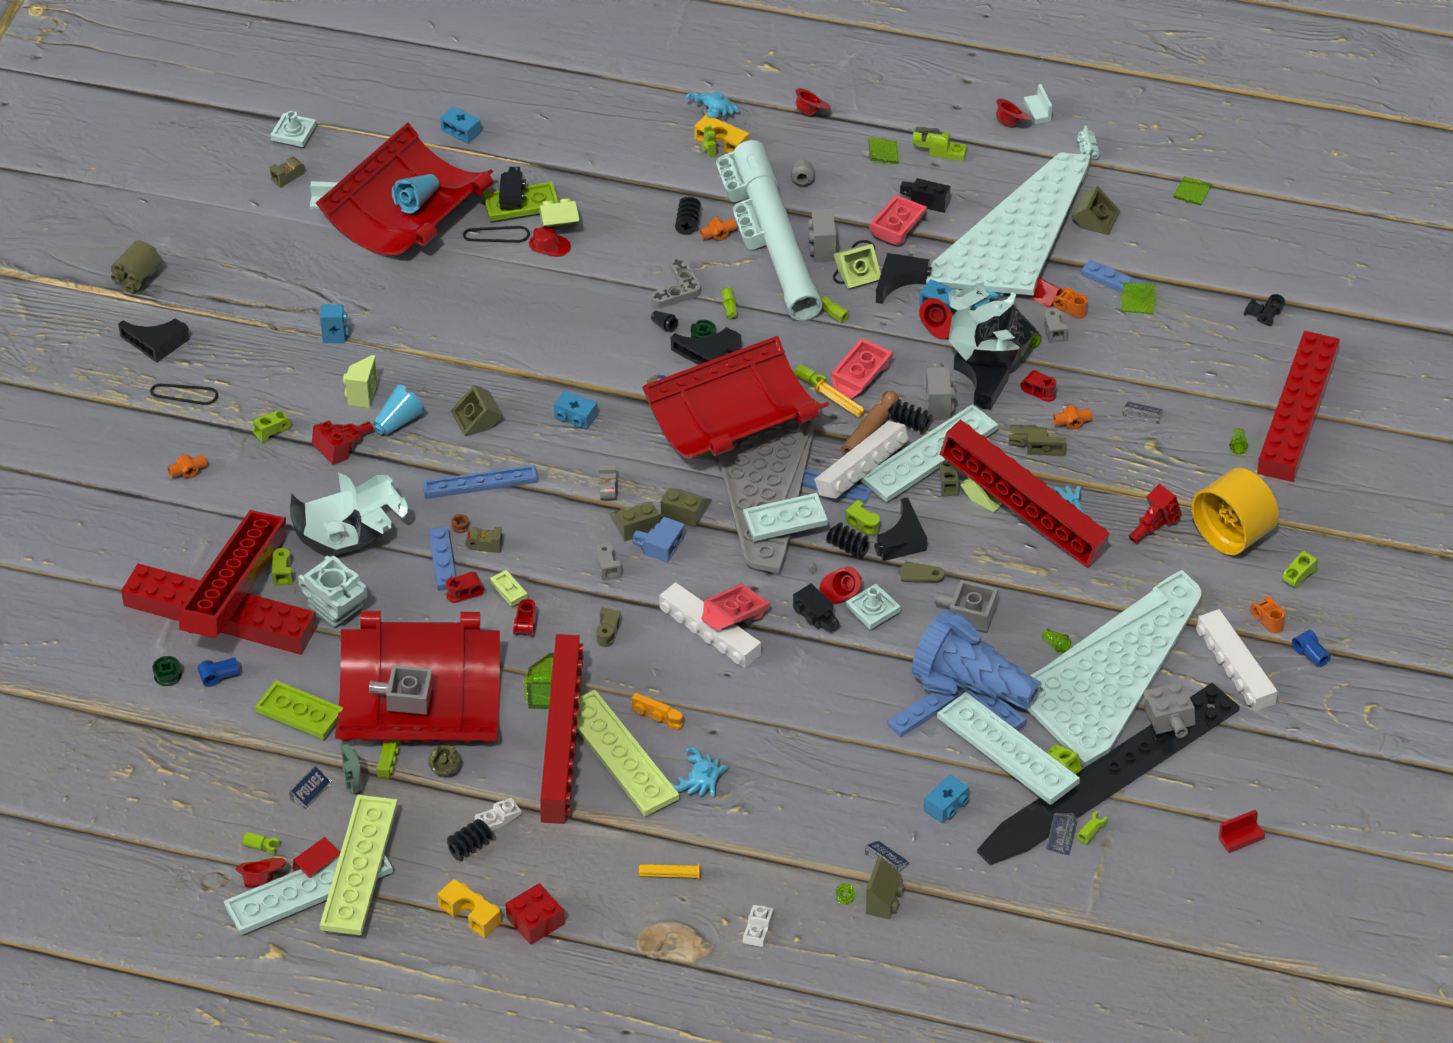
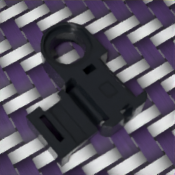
[1243,294,1285,326]

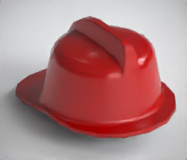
[795,88,831,116]
[996,98,1032,127]
[529,227,571,257]
[919,298,953,339]
[819,566,862,604]
[236,858,286,888]

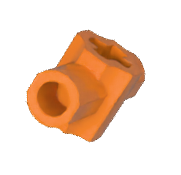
[699,217,737,241]
[1053,405,1092,430]
[167,454,207,479]

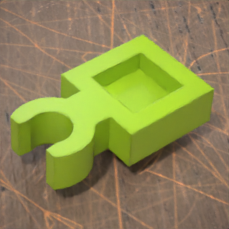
[702,125,716,158]

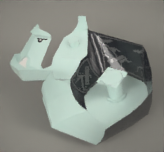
[948,282,1036,367]
[290,472,408,557]

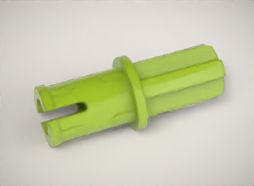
[722,287,737,319]

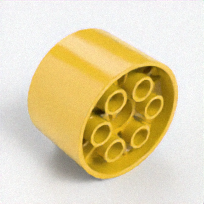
[1191,468,1279,555]

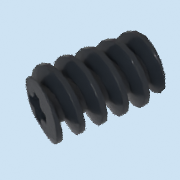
[675,197,701,235]
[890,399,933,434]
[826,522,869,559]
[447,819,493,861]

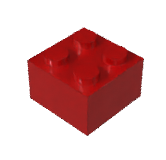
[505,883,565,945]

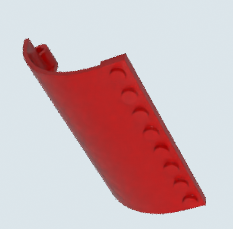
[315,122,494,256]
[642,336,829,459]
[335,611,500,743]

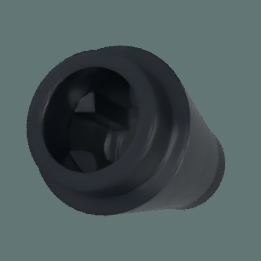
[651,311,678,331]

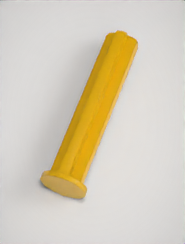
[815,379,865,418]
[638,863,701,880]

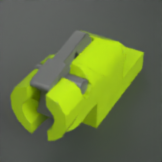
[912,126,967,161]

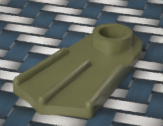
[899,561,945,582]

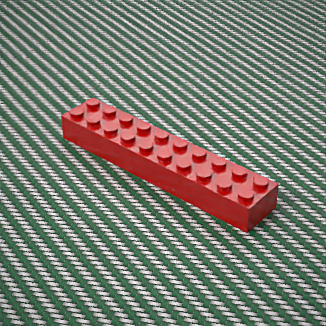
[1257,331,1340,482]
[939,419,1110,568]
[179,510,286,638]
[121,563,317,655]
[540,634,584,824]

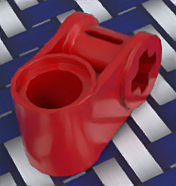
[1020,370,1057,402]
[446,572,485,603]
[513,599,537,636]

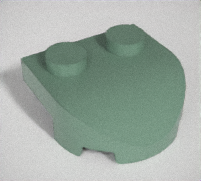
[341,743,363,794]

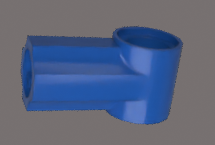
[1292,630,1331,668]
[197,657,240,687]

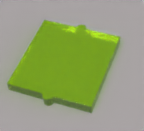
[868,137,899,164]
[1173,176,1212,206]
[1121,282,1156,314]

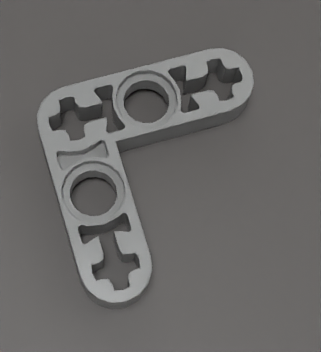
[651,257,701,308]

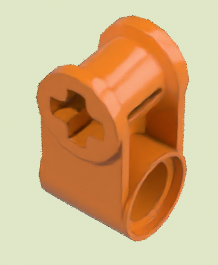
[1052,287,1088,318]
[1250,596,1285,633]

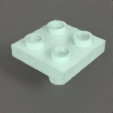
[270,111,316,147]
[846,584,901,630]

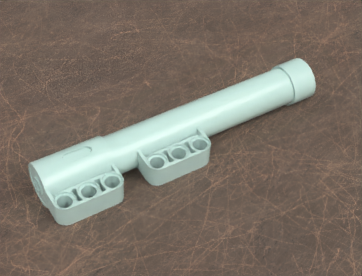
[716,140,822,321]

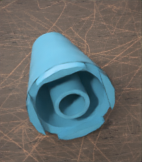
[392,174,439,214]
[374,384,425,435]

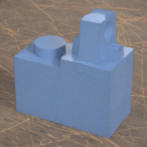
[633,517,685,563]

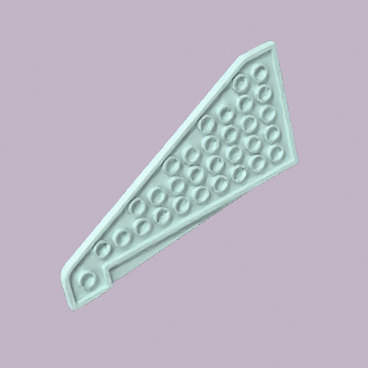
[926,152,1091,295]
[1027,570,1201,767]

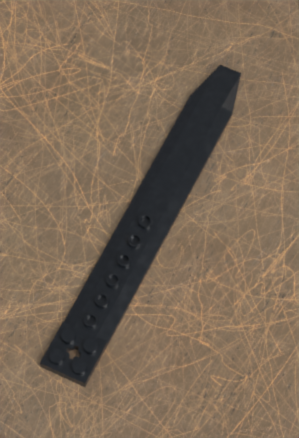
[977,683,1240,865]

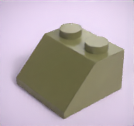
[1071,186,1120,235]
[451,385,503,436]
[661,488,711,527]
[610,502,660,542]
[866,857,904,920]

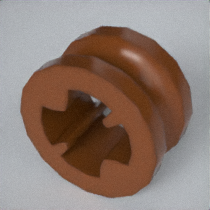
[451,514,469,533]

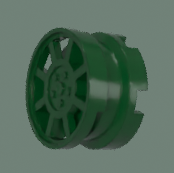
[690,319,716,338]
[152,656,182,686]

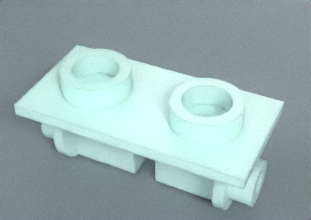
[1077,125,1100,159]

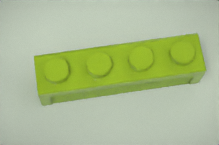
[376,739,402,778]

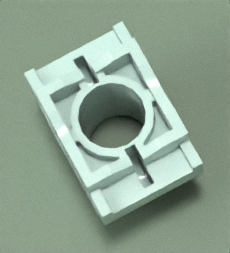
[298,555,368,627]

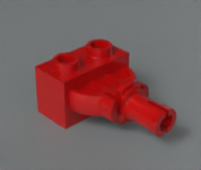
[312,420,373,465]
[1128,483,1182,544]

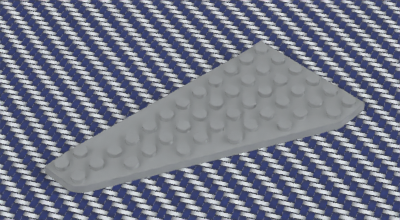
[717,401,821,573]

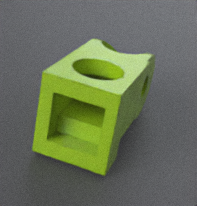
[253,410,291,443]
[845,500,880,536]
[272,548,293,585]
[1282,551,1317,588]
[1046,744,1082,775]

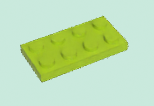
[483,181,559,222]
[255,680,344,740]

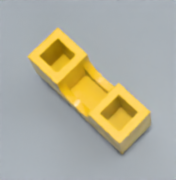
[694,114,750,153]
[437,879,502,938]

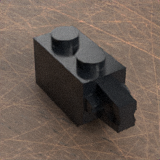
[499,167,526,209]
[900,178,951,213]
[793,583,840,633]

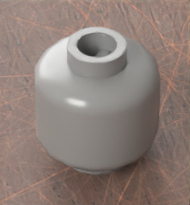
[791,160,814,186]

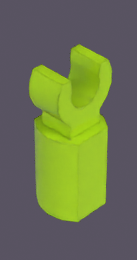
[821,296,849,323]
[794,364,826,389]
[1077,811,1107,844]
[242,832,280,855]

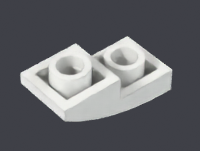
[474,798,522,831]
[742,905,773,947]

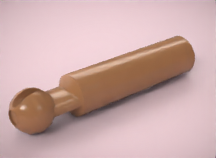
[841,391,899,455]

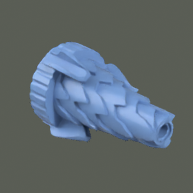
[911,609,1042,709]

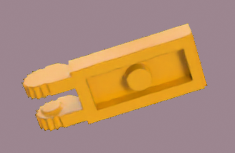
[631,693,683,731]

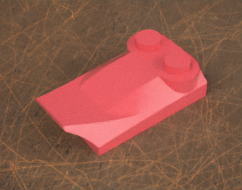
[869,195,927,245]
[831,338,893,399]
[701,583,770,631]

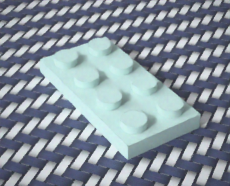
[743,493,828,542]

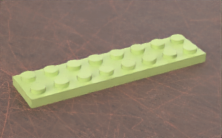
[577,690,679,817]
[320,795,398,935]

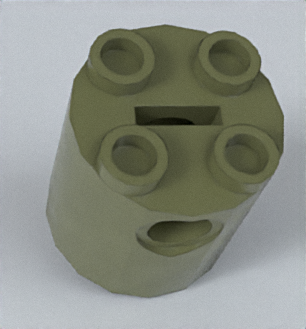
[111,240,162,293]

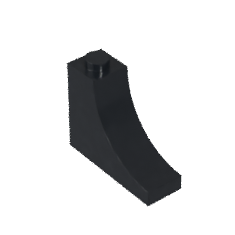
[876,253,932,304]
[118,318,190,363]
[670,327,742,365]
[954,352,1009,410]
[874,497,927,561]

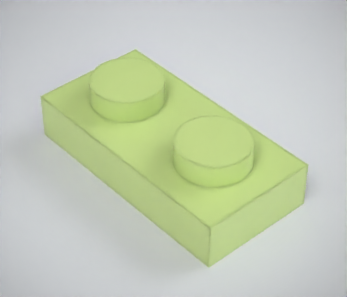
[490,570,528,607]

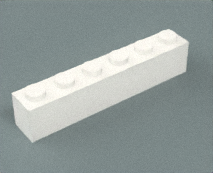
[815,421,909,499]
[659,582,761,668]
[1196,609,1278,712]

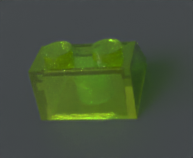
[523,653,554,709]

